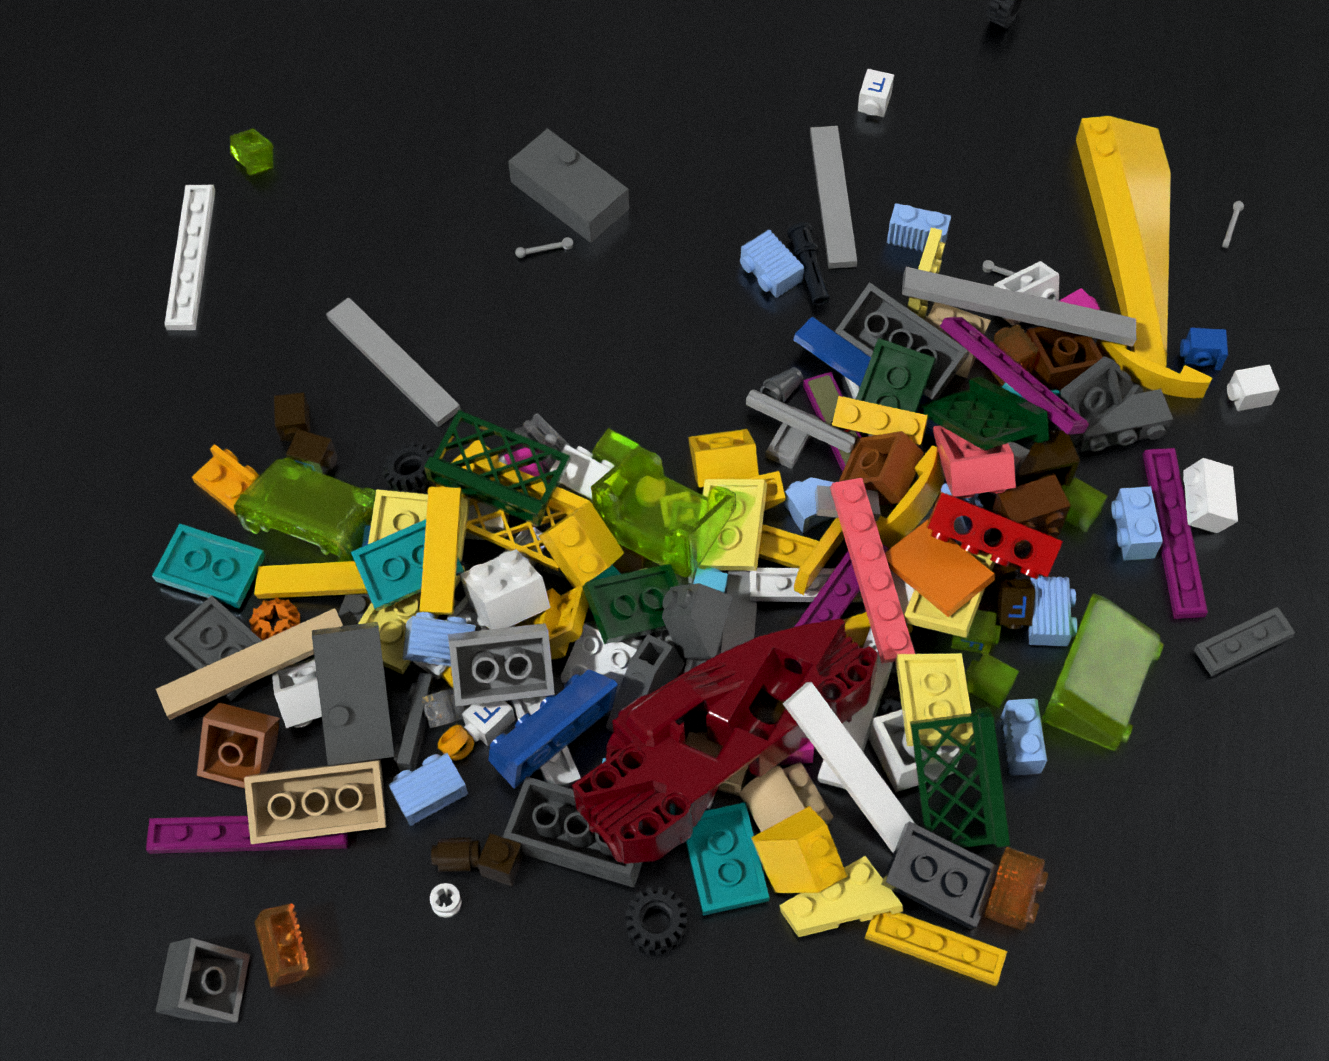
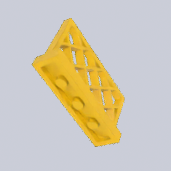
[461,453,590,571]

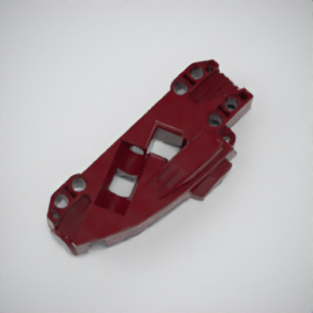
[572,619,878,864]

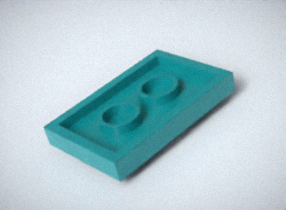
[351,519,464,611]
[152,524,266,608]
[686,802,769,916]

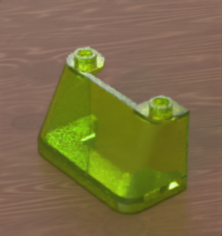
[591,446,737,577]
[234,458,376,562]
[1041,593,1164,751]

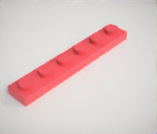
[830,478,915,664]

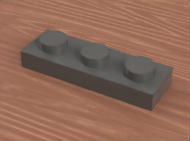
[1194,606,1296,676]
[394,672,436,772]

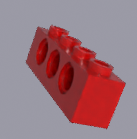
[926,491,1063,579]

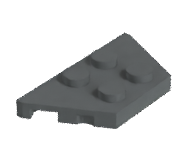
[1055,356,1143,446]

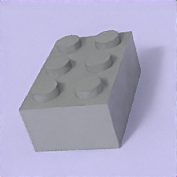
[448,623,555,706]

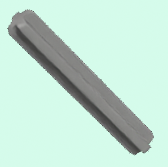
[746,390,856,453]

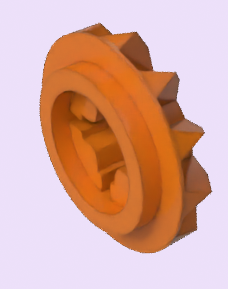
[249,597,301,641]

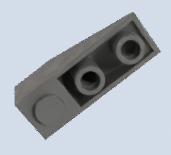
[1079,389,1173,452]
[606,634,685,733]

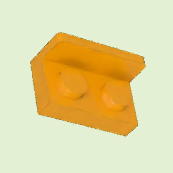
[192,444,262,516]

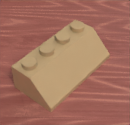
[244,759,386,844]

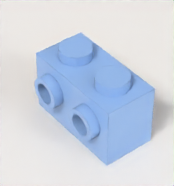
[1111,486,1163,560]

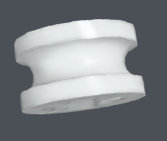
[430,883,461,918]

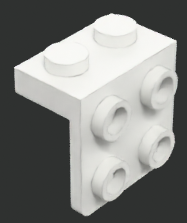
[561,620,643,705]

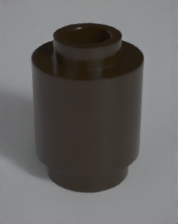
[431,837,481,872]

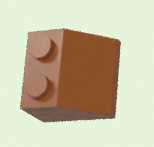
[839,431,924,505]
[197,703,280,788]

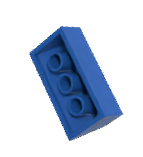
[488,669,618,789]

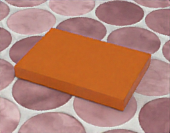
[885,520,995,617]

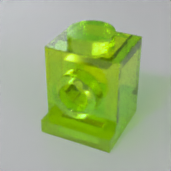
[230,128,273,175]

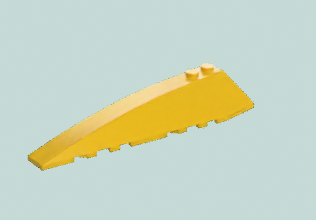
[1076,116,1171,367]

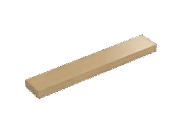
[156,608,343,720]

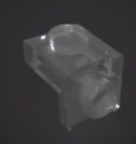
[421,688,465,728]

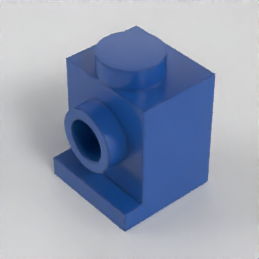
[1180,328,1228,370]

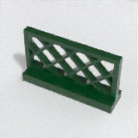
[919,376,1049,451]
[424,410,571,526]
[910,707,1010,848]

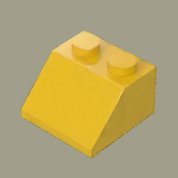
[688,429,759,487]
[539,501,624,588]
[751,806,847,893]

